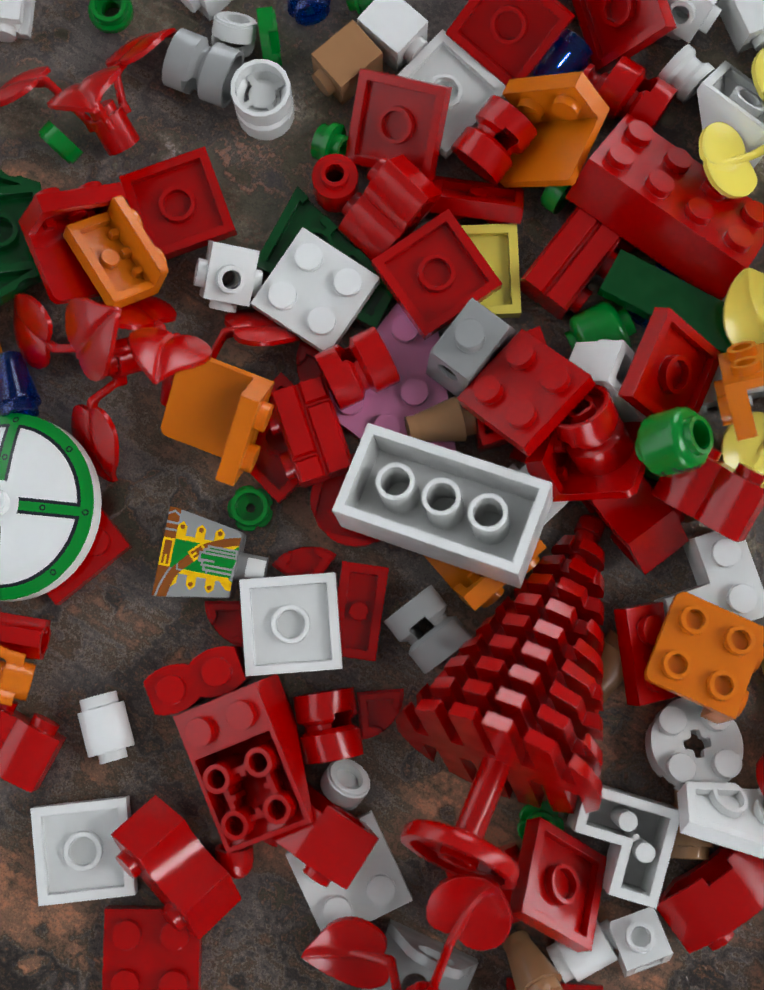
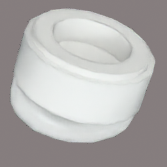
[211,11,258,58]
[320,759,370,811]

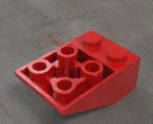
[173,674,314,854]

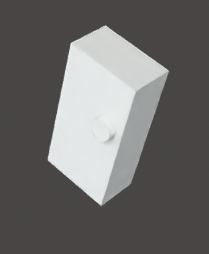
[332,423,553,589]

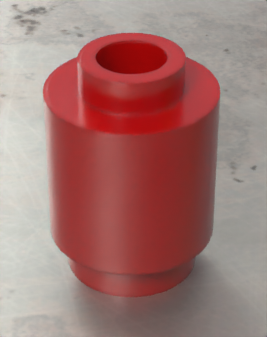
[312,154,359,213]

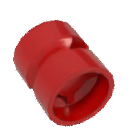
[598,55,678,129]
[451,95,537,185]
[314,326,400,411]
[555,384,633,476]
[293,687,364,764]

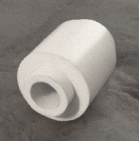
[77,691,135,765]
[546,919,619,983]

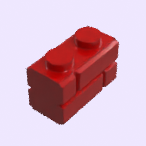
[520,206,622,320]
[269,376,352,488]

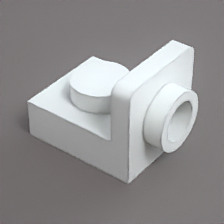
[609,907,673,977]

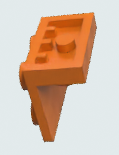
[500,71,610,188]

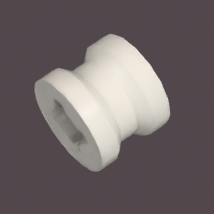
[658,44,715,104]

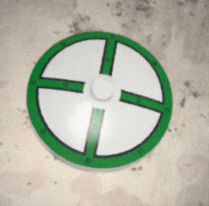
[0,413,102,602]

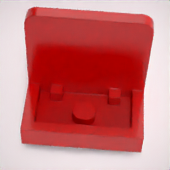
[18,181,127,305]
[525,422,646,502]

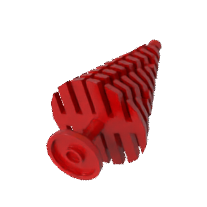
[395,514,605,890]

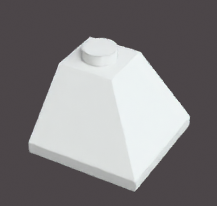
[697,60,764,169]

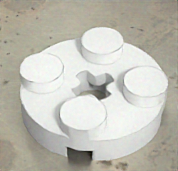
[645,698,744,791]

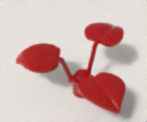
[0,28,177,156]
[13,293,142,482]
[98,296,302,407]
[301,873,512,990]

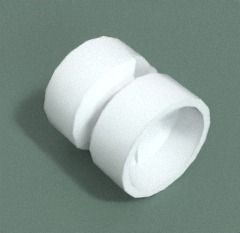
[231,59,294,140]

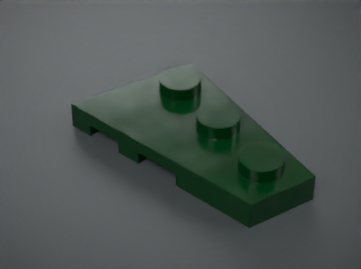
[257,186,394,329]

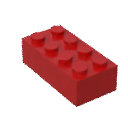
[565,113,764,300]

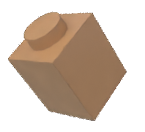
[311,20,383,105]

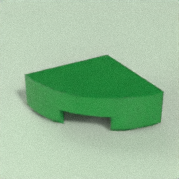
[256,7,282,66]

